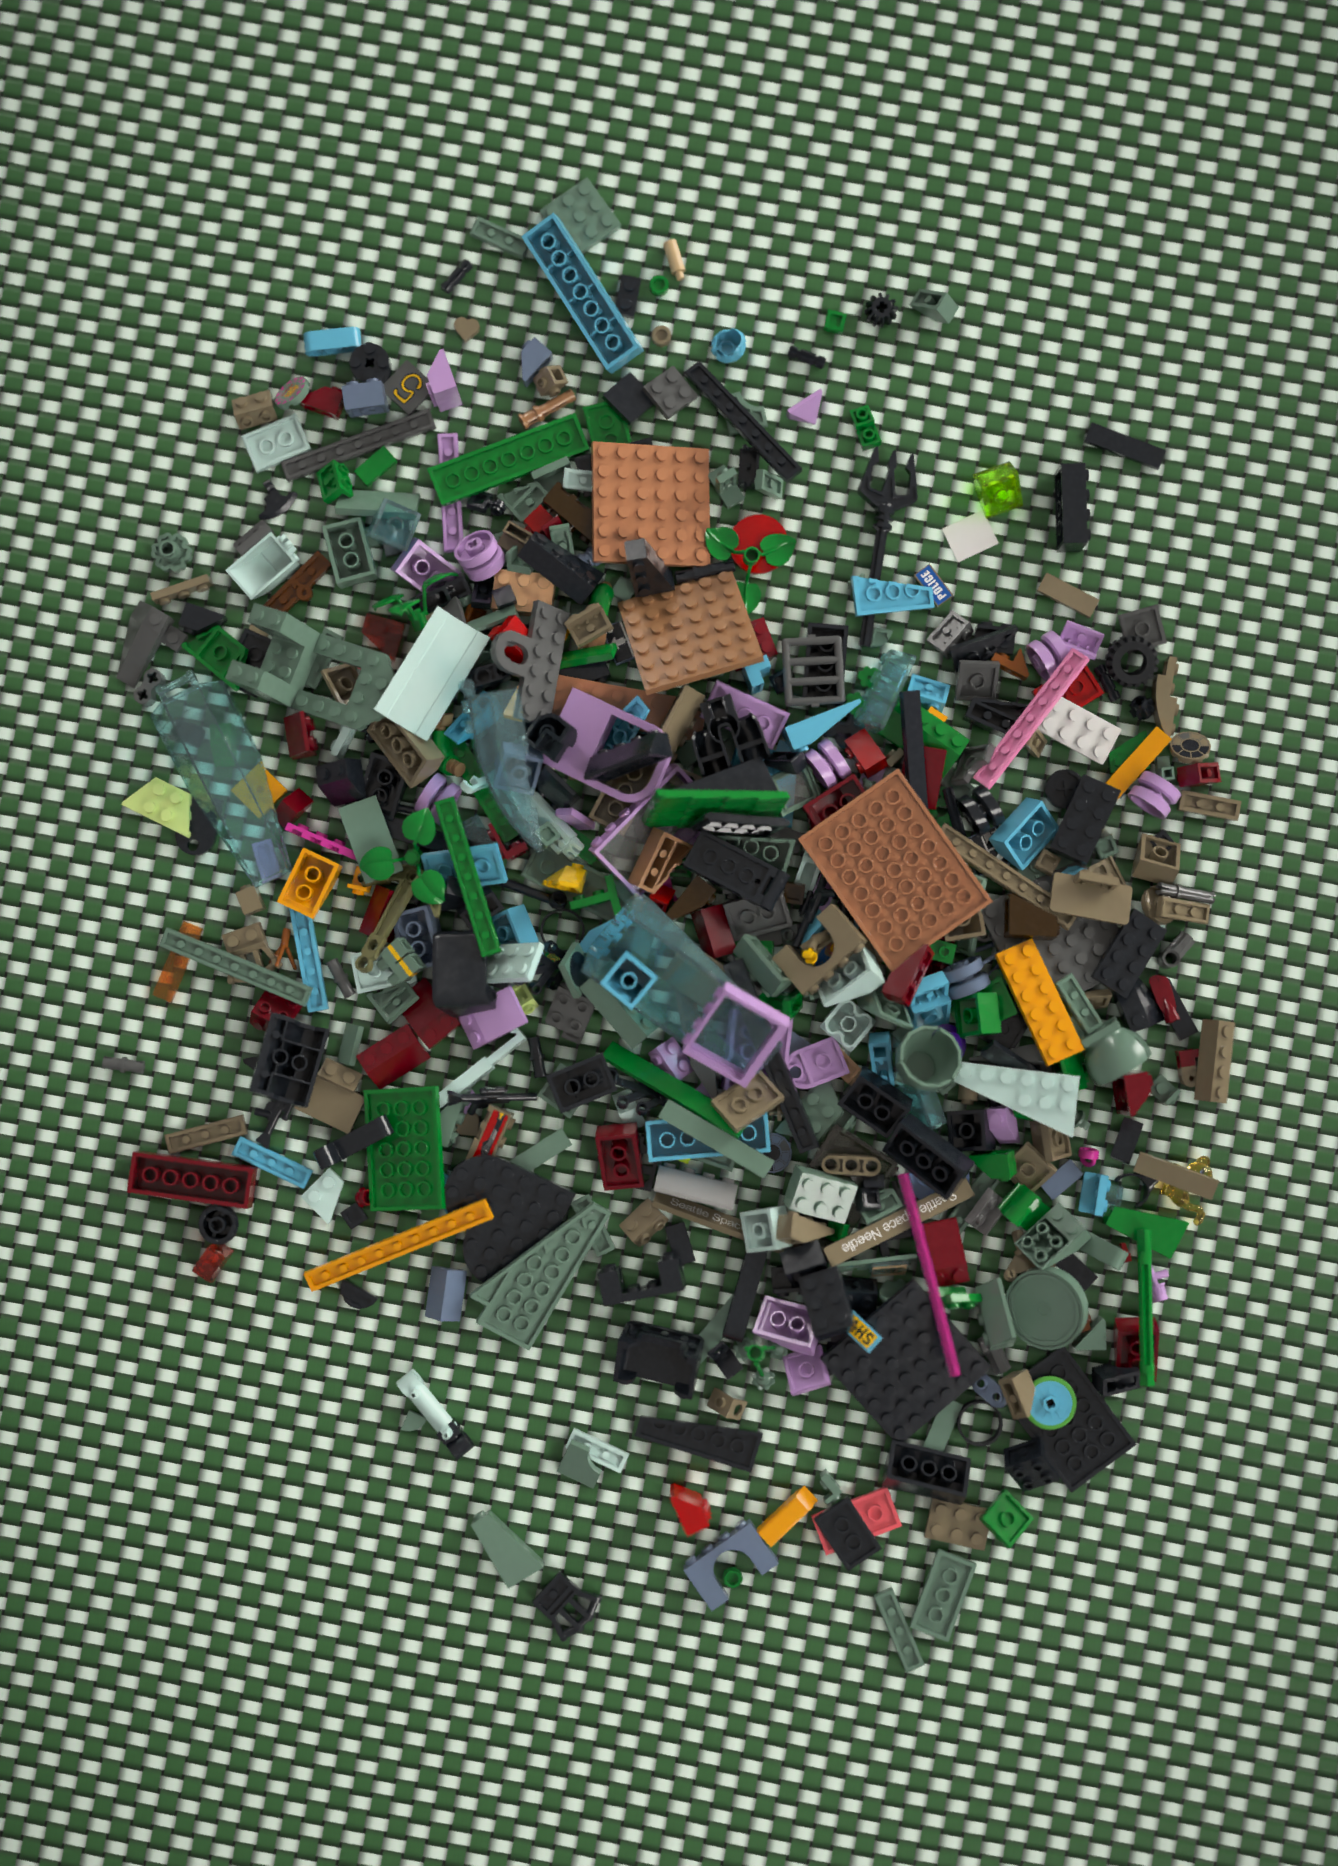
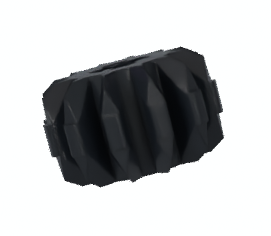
[864,292,898,328]

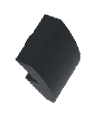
[1110,1117,1143,1165]

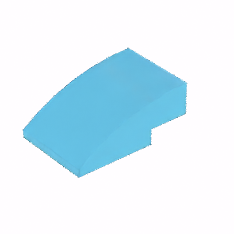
[906,971,952,1031]

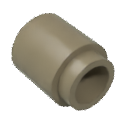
[958,1084,979,1105]

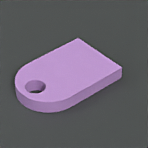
[788,1037,850,1089]

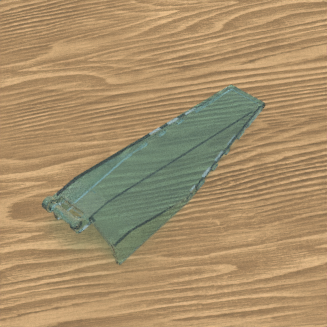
[150,670,292,888]

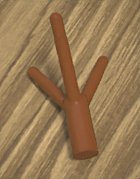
[269,928,297,970]

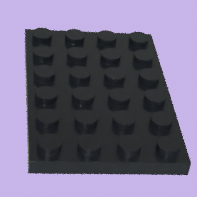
[1007,1347,1137,1493]

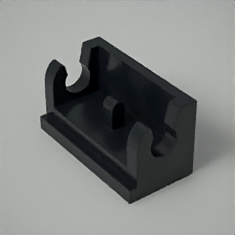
[738,444,760,489]

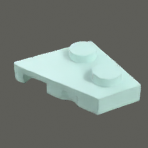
[301,1167,345,1224]

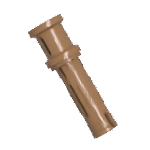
[517,389,576,431]

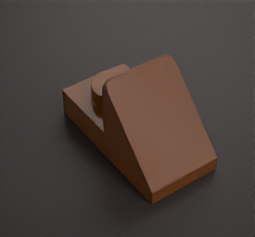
[990,648,1029,681]

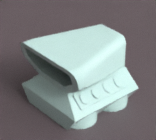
[819,1000,876,1052]

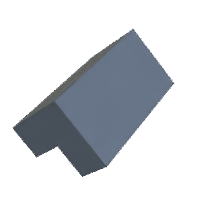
[425,1266,467,1321]

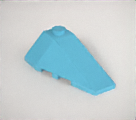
[781,699,861,752]

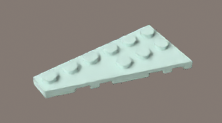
[954,1062,1080,1138]

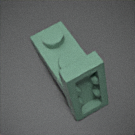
[708,465,745,510]

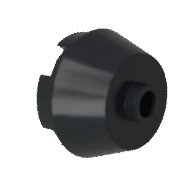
[198,1204,239,1245]

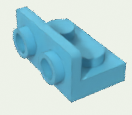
[907,674,950,713]

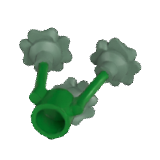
[733,1336,788,1391]

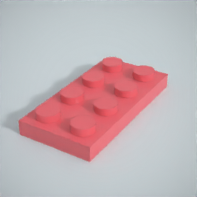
[811,1487,902,1555]

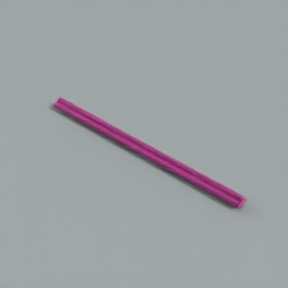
[898,1173,961,1377]

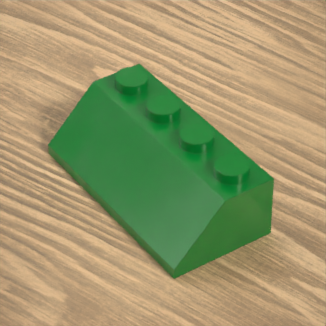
[877,700,970,778]

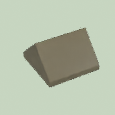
[320,663,359,705]

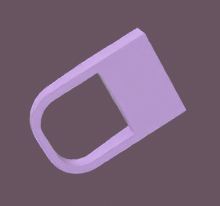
[543,688,671,803]

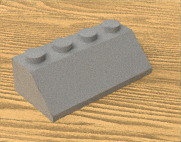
[653,1162,738,1211]

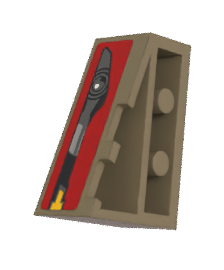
[466,1104,516,1159]

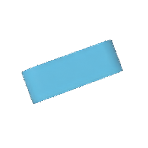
[303,327,362,356]

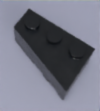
[962,698,1029,738]

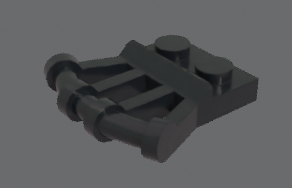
[532,1571,602,1642]

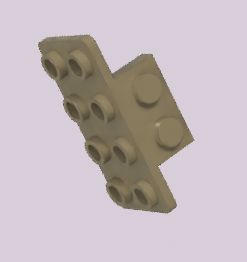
[1049,869,1133,925]

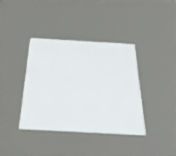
[942,510,999,562]

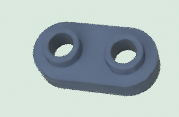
[972,1374,1007,1408]

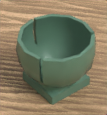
[1080,1016,1152,1086]
[894,1025,961,1093]

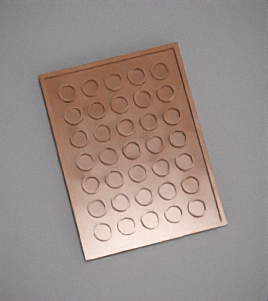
[798,769,993,972]

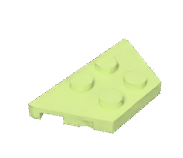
[121,777,192,838]

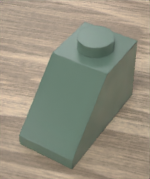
[910,288,959,324]

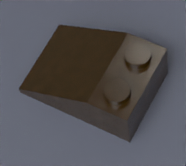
[659,875,717,927]

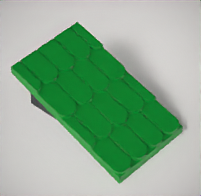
[641,756,790,828]

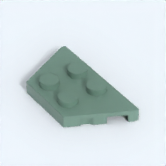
[775,1081,844,1142]

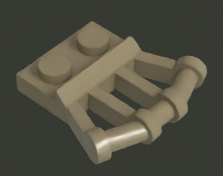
[222,922,283,985]

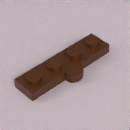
[263,550,332,613]

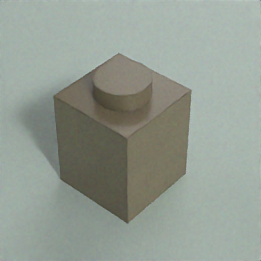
[235,884,267,916]

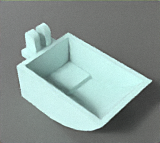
[225,532,301,600]

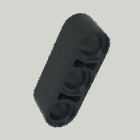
[459,663,512,694]

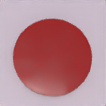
[731,514,787,575]

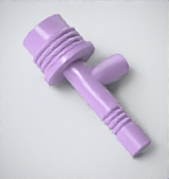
[1152,1266,1169,1303]

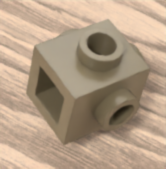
[533,365,569,397]

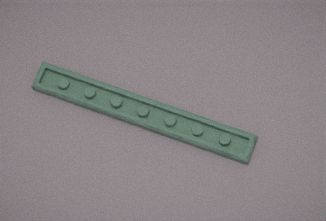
[159,927,313,1007]

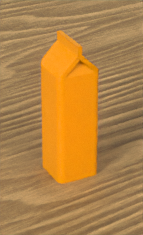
[757,1485,818,1547]

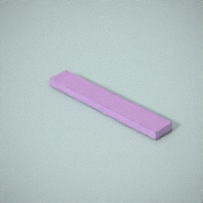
[437,433,464,553]

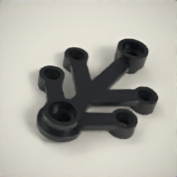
[513,940,566,995]
[609,1068,672,1116]

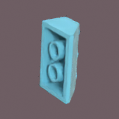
[989,797,1059,871]
[492,904,544,963]

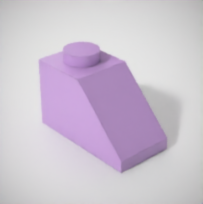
[986,1105,1020,1144]

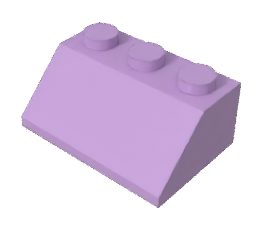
[425,349,463,412]

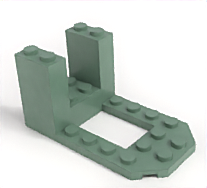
[225,603,396,731]

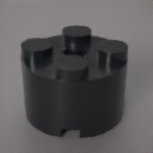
[349,342,392,384]

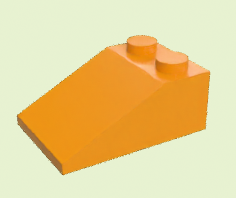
[277,847,343,919]

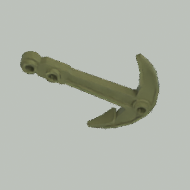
[355,864,441,973]

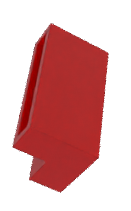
[487,615,528,664]

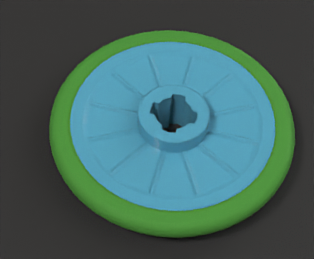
[1028,1376,1077,1430]

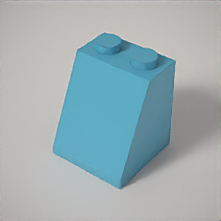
[600,950,658,1010]

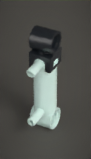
[396,1369,475,1460]

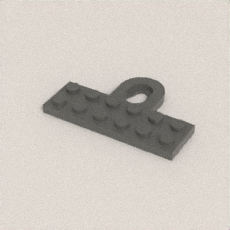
[491,600,570,724]

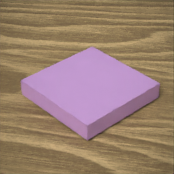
[783,1345,831,1396]

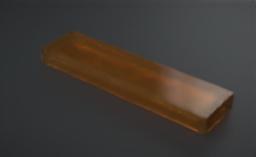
[152,921,203,1002]

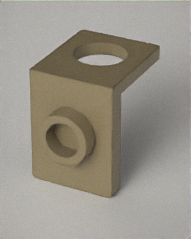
[707,1388,748,1420]

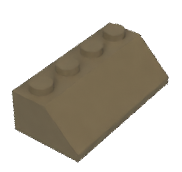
[660,684,706,764]
[367,717,445,788]
[1194,1019,1235,1103]

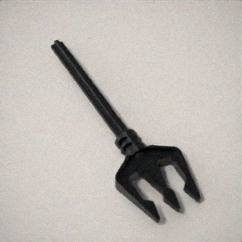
[857,446,918,647]

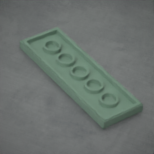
[520,842,645,931]

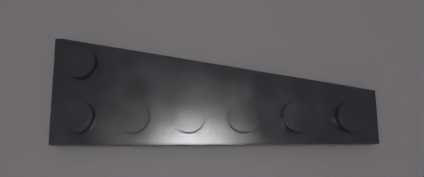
[635,1415,763,1473]

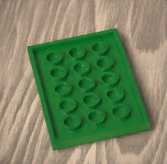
[363,1086,446,1211]

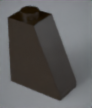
[1004,894,1060,941]

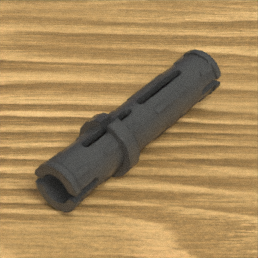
[1155,882,1216,905]

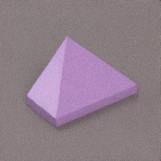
[786,388,823,425]

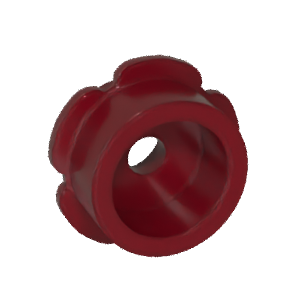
[355,1187,370,1207]

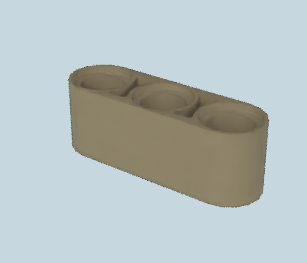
[821,1153,881,1176]

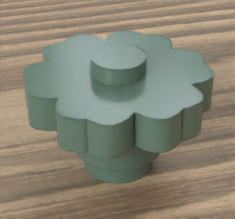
[151,532,193,573]

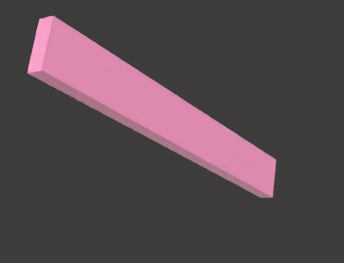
[973,647,1090,790]

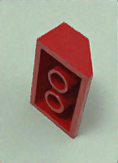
[670,1483,712,1537]

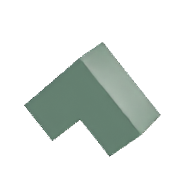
[1154,756,1175,782]

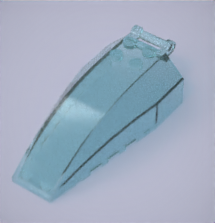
[458,679,543,853]

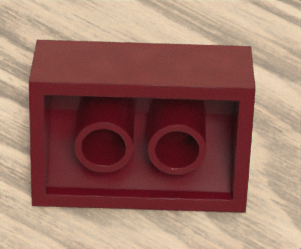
[356,1024,431,1089]
[1111,1070,1153,1116]

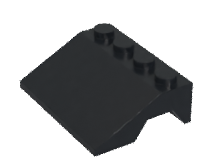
[249,1012,330,1108]

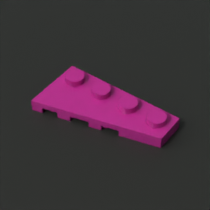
[285,822,357,861]

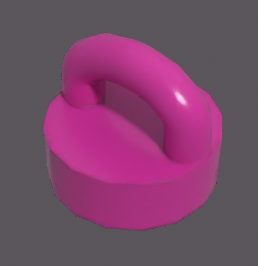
[1078,1147,1099,1167]

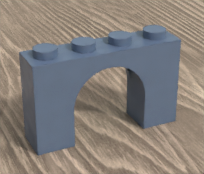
[683,1518,779,1611]

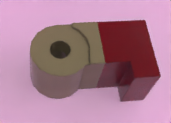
[1175,1048,1199,1087]

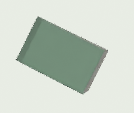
[1071,1316,1107,1350]

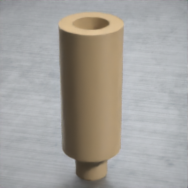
[663,239,685,281]

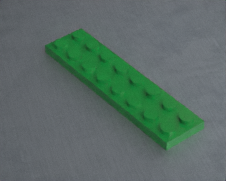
[427,413,590,507]

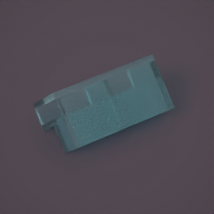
[896,1084,947,1130]

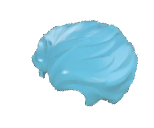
[711,328,746,363]

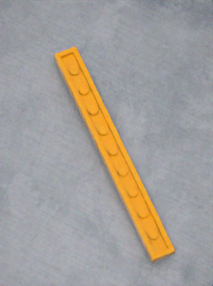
[303,1199,494,1292]

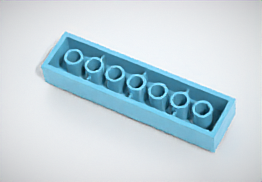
[521,212,644,374]

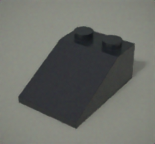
[364,749,407,821]
[535,764,581,811]
[545,1053,618,1114]

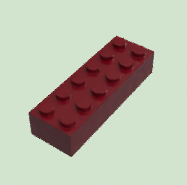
[127,1151,258,1209]

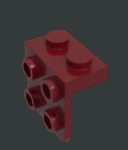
[249,990,303,1032]

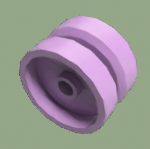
[454,530,505,581]
[1026,630,1069,681]
[804,738,851,790]
[1128,771,1181,819]
[414,773,462,825]

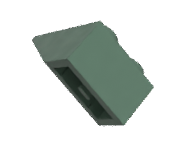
[1014,1202,1092,1271]

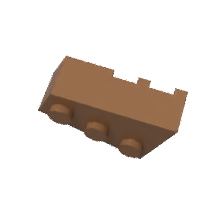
[628,827,693,894]

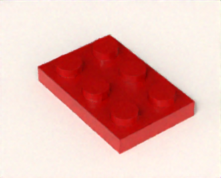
[1031,665,1104,708]

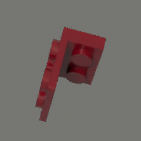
[487,823,530,862]

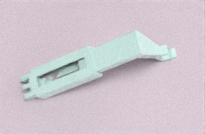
[460,769,584,861]
[439,986,527,1111]

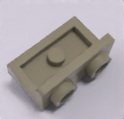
[232,390,278,430]
[564,603,614,649]
[619,1198,669,1247]

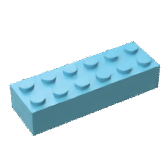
[645,1113,771,1162]

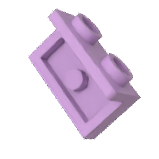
[1060,620,1104,660]
[648,1036,694,1080]

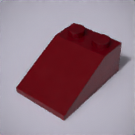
[803,774,865,826]
[402,977,461,1049]
[595,1122,644,1191]
[922,1217,970,1287]
[1113,1317,1159,1382]

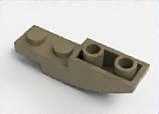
[1152,656,1179,737]

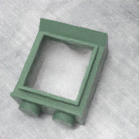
[771,764,821,818]

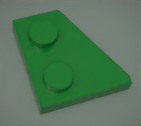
[1107,731,1151,774]

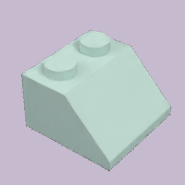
[740,1205,793,1253]

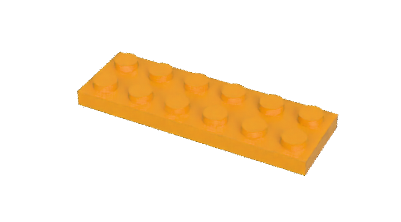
[994,938,1085,1067]

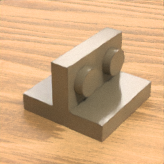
[1029,1121,1072,1162]

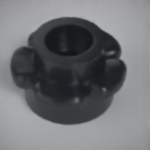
[548,891,567,910]

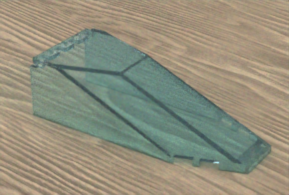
[581,893,782,1075]

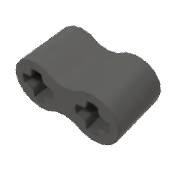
[134,669,166,707]

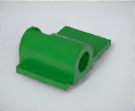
[997,1182,1051,1231]

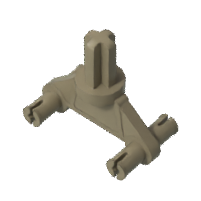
[1003,1229,1056,1282]

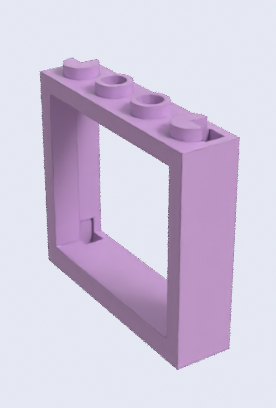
[682,981,790,1088]

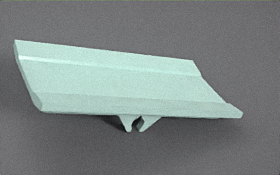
[374,606,490,741]

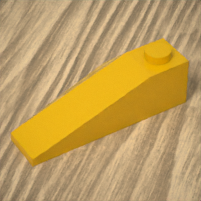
[542,863,587,895]

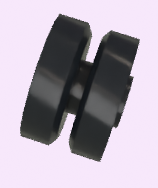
[957,784,1005,836]

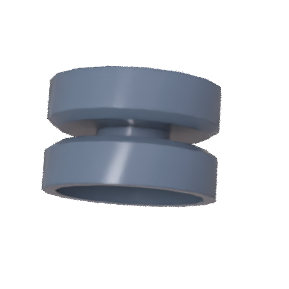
[941,955,991,1000]

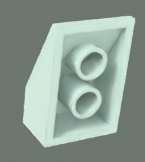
[818,947,885,1007]

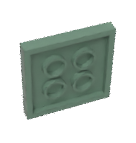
[539,177,621,254]

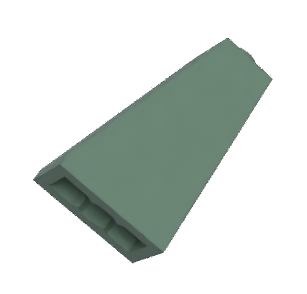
[471,1510,544,1589]

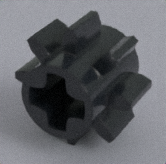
[1129,695,1155,720]

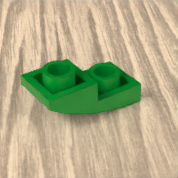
[849,405,882,451]

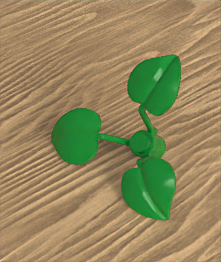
[705,527,797,614]
[372,572,459,632]
[359,808,445,904]

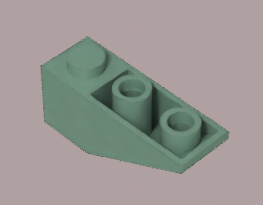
[440,1088,472,1147]

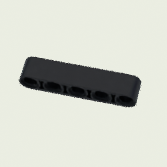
[722,1251,768,1343]

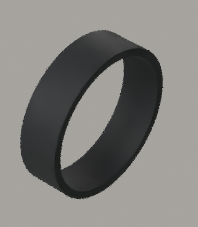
[540,908,585,953]
[957,1399,1003,1446]

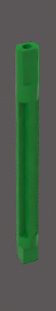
[1137,1229,1155,1386]

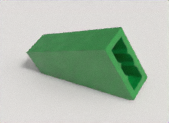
[1101,1205,1189,1259]

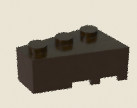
[543,481,592,545]

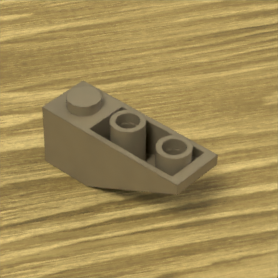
[776,1211,835,1245]

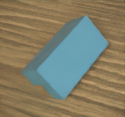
[741,654,771,695]

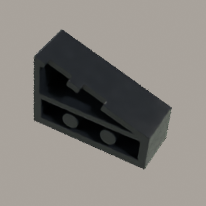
[624,538,675,597]

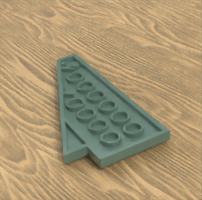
[470,1202,611,1350]

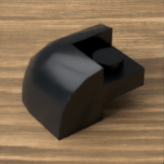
[522,713,577,763]

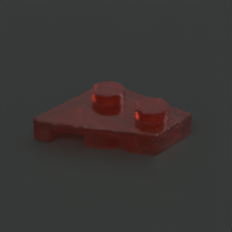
[361,613,406,662]

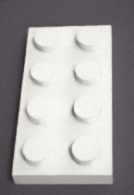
[1038,697,1122,765]

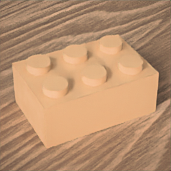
[491,569,556,617]

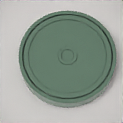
[1006,1266,1089,1350]

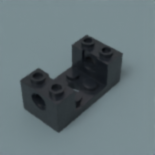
[597,1251,687,1306]

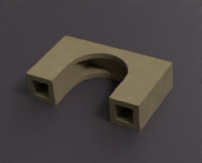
[772,904,867,995]

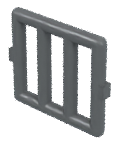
[781,634,845,708]

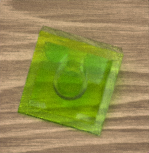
[972,461,1023,519]

